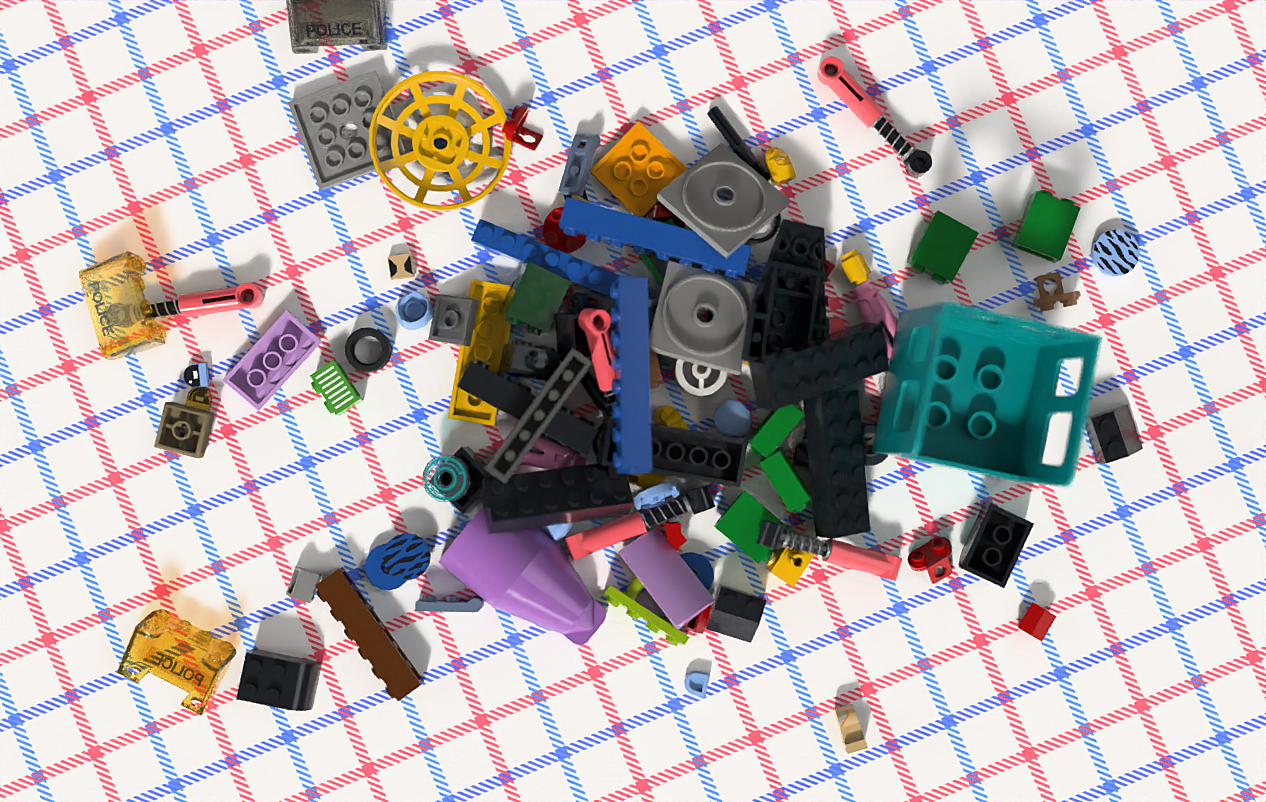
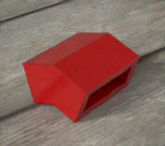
[665,522,688,550]
[1018,602,1057,642]
[684,605,712,634]

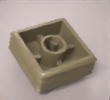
[154,402,215,459]

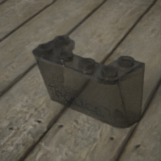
[286,0,387,54]

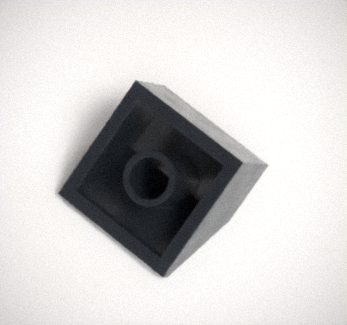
[1085,404,1143,464]
[706,584,767,643]

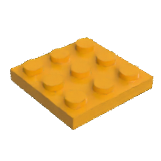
[590,121,688,217]

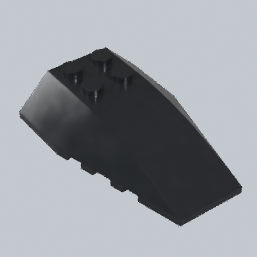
[741,219,830,362]

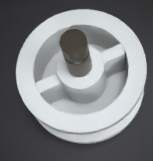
[675,359,727,397]

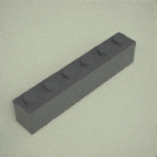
[484,348,592,483]

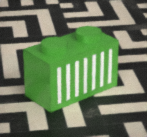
[310,360,363,416]

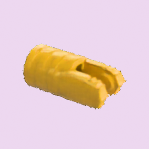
[627,473,665,489]

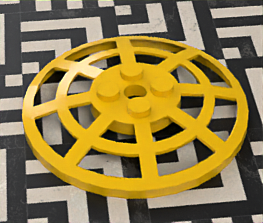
[369,71,511,211]

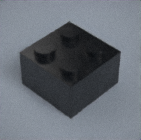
[430,446,494,514]

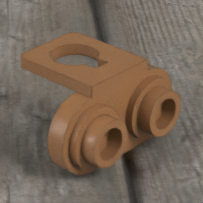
[1033,272,1081,312]

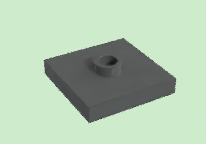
[428,294,479,347]

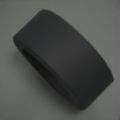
[345,327,392,372]

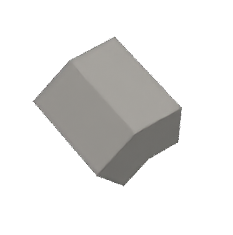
[286,566,322,603]

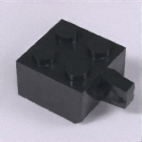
[555,293,612,361]
[498,340,561,381]

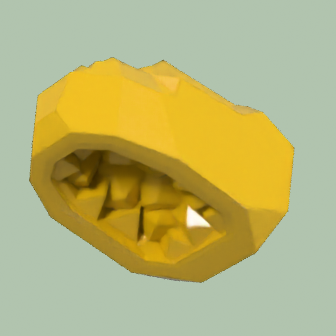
[765,147,797,186]
[655,406,689,429]

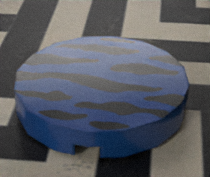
[383,533,431,581]

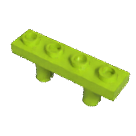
[603,576,690,647]

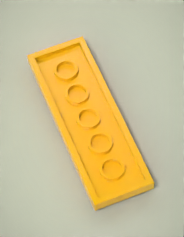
[448,279,512,426]

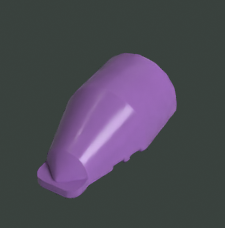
[439,507,606,645]

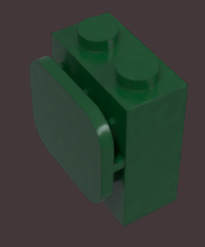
[501,261,571,336]

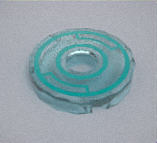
[422,455,470,503]

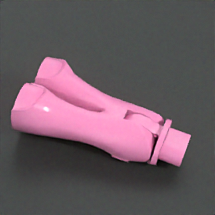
[852,281,898,359]
[516,420,587,470]

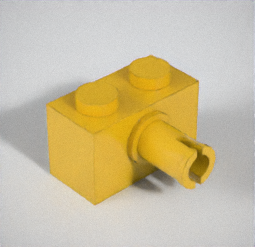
[765,530,815,587]

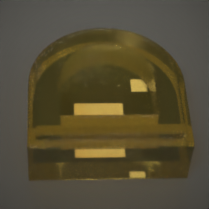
[185,387,213,411]

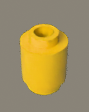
[840,249,872,285]

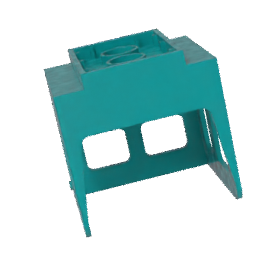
[872,301,1103,488]

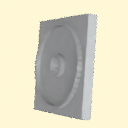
[288,70,407,191]
[657,143,791,258]
[649,261,758,375]

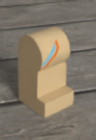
[834,704,868,754]

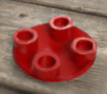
[543,207,587,253]

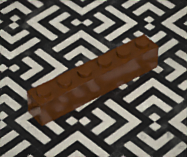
[315,567,424,702]

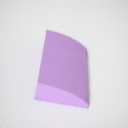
[222,309,322,411]
[619,527,715,630]

